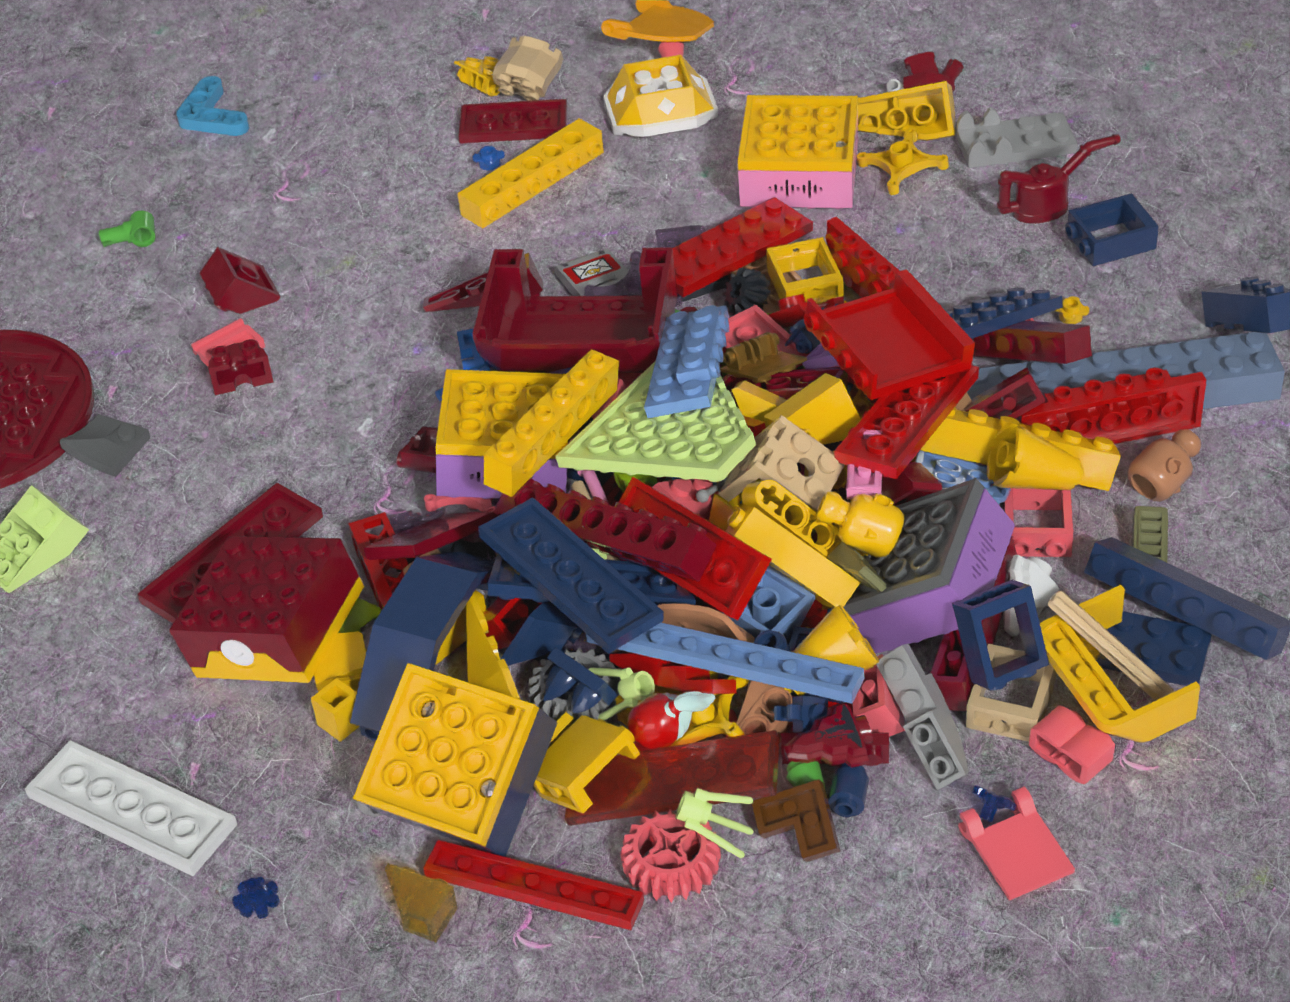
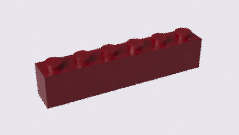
[931,536,1017,711]

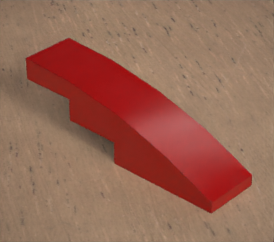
[609,653,736,694]

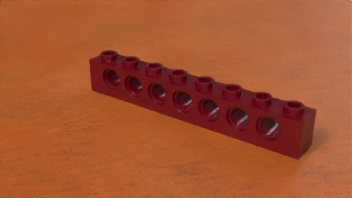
[493,478,717,582]

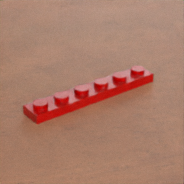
[423,840,644,931]

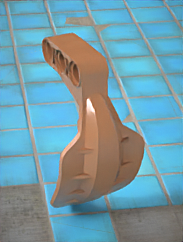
[611,604,793,786]

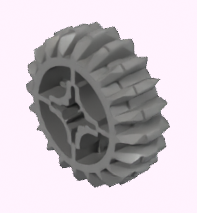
[528,647,621,724]

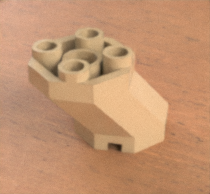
[492,36,563,101]

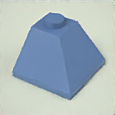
[721,566,815,646]

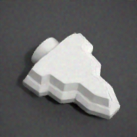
[1002,555,1059,636]

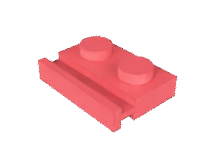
[191,318,265,366]

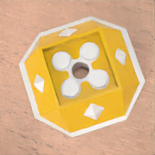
[603,55,718,137]

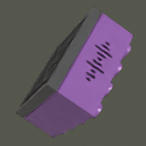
[832,478,1015,654]

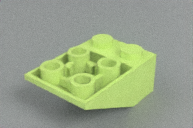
[0,485,89,593]

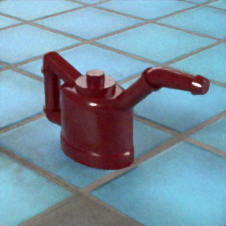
[997,134,1121,224]

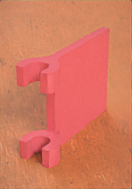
[958,786,1075,901]

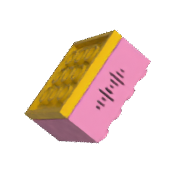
[738,95,858,209]

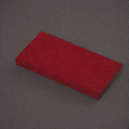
[458,99,567,144]
[364,511,498,560]

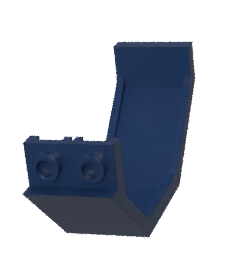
[350,552,495,741]

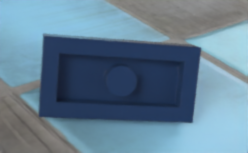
[543,647,617,713]

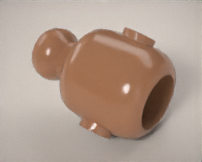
[1128,429,1201,502]

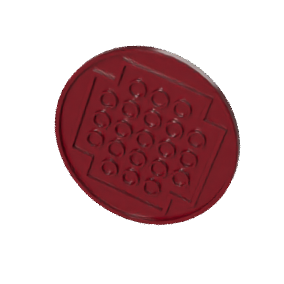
[0,330,95,489]

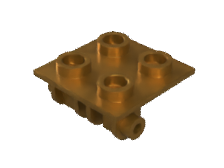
[720,332,807,383]

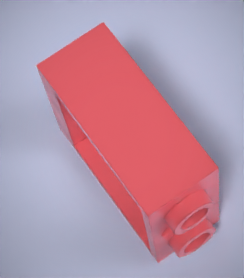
[1003,488,1073,557]

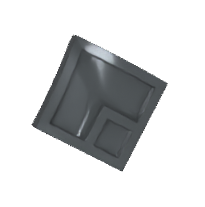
[60,414,151,477]

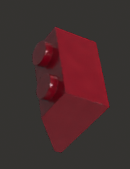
[199,247,281,314]

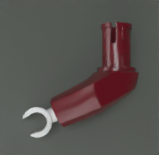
[887,59,964,93]

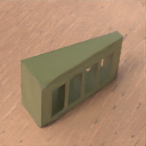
[1133,506,1168,563]
[827,542,887,592]

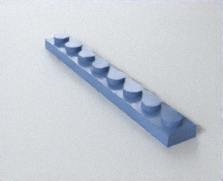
[586,623,865,703]

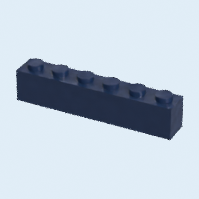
[1084,537,1290,660]

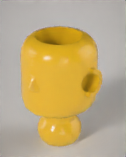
[816,491,904,558]

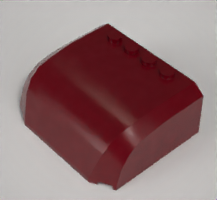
[473,247,677,373]

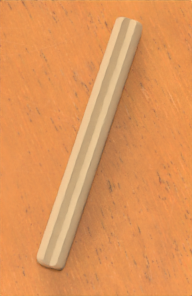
[1047,590,1175,701]

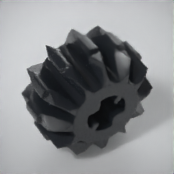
[722,268,771,315]

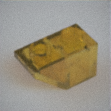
[385,863,458,942]

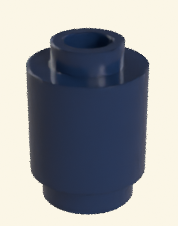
[828,763,869,817]

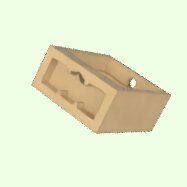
[966,644,1056,742]

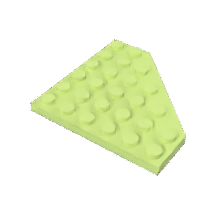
[555,361,756,482]

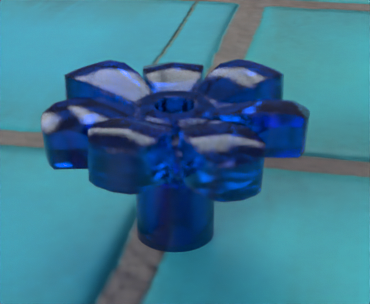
[972,785,1017,822]
[232,877,280,919]

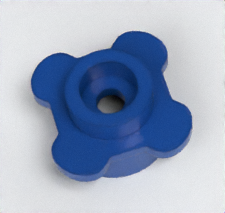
[472,146,505,170]

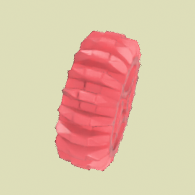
[621,808,721,903]

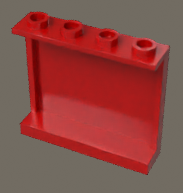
[804,269,975,400]

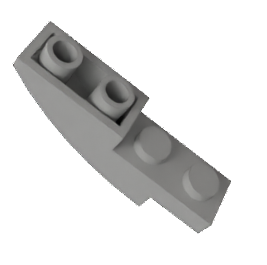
[876,644,969,790]

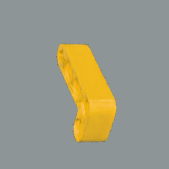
[742,480,864,558]

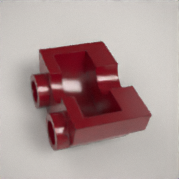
[208,339,274,395]
[397,426,438,474]

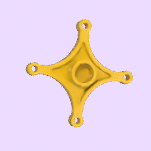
[857,127,949,195]
[661,675,749,765]

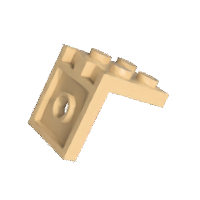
[718,415,844,512]

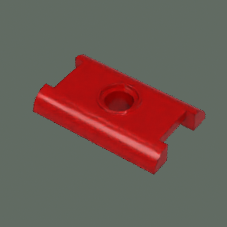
[768,294,844,329]

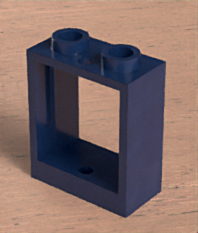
[1065,193,1159,266]
[952,580,1049,691]

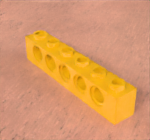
[457,118,604,229]
[484,349,619,497]

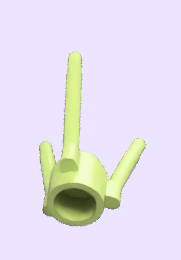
[588,667,655,720]
[676,788,754,858]

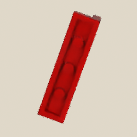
[348,512,409,609]

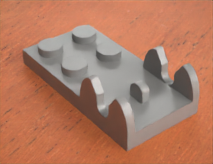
[956,107,1078,168]

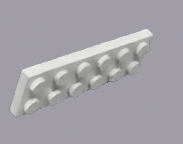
[25,740,237,876]

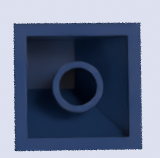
[500,601,584,666]

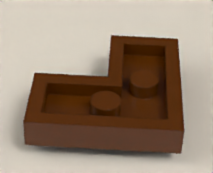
[752,779,841,862]

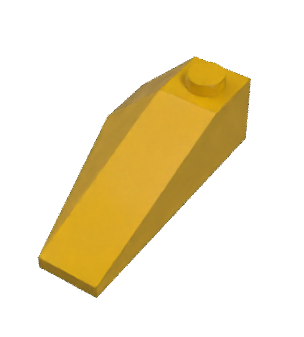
[858,81,955,141]
[466,593,520,699]

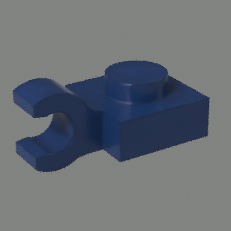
[774,696,828,733]

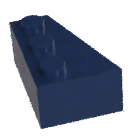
[1201,277,1290,333]

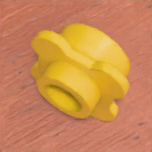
[1054,296,1089,324]

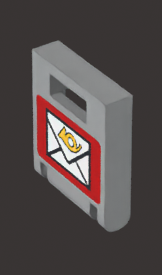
[555,248,636,296]

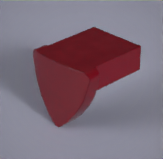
[904,52,939,76]

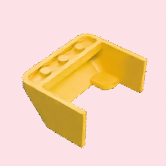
[1040,585,1200,742]

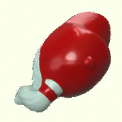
[627,691,715,754]

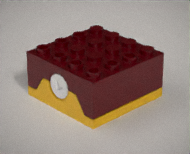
[169,536,364,683]

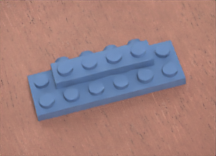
[644,305,729,418]

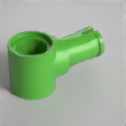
[99,210,155,247]

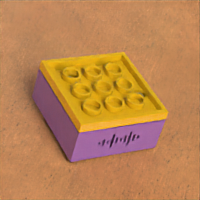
[436,369,569,499]

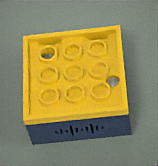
[353,663,558,857]

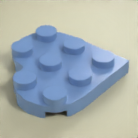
[915,450,1011,505]

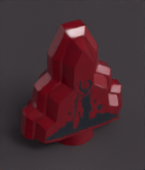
[784,702,873,768]

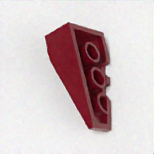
[423,252,544,312]

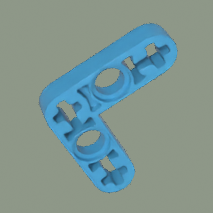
[176,76,250,136]

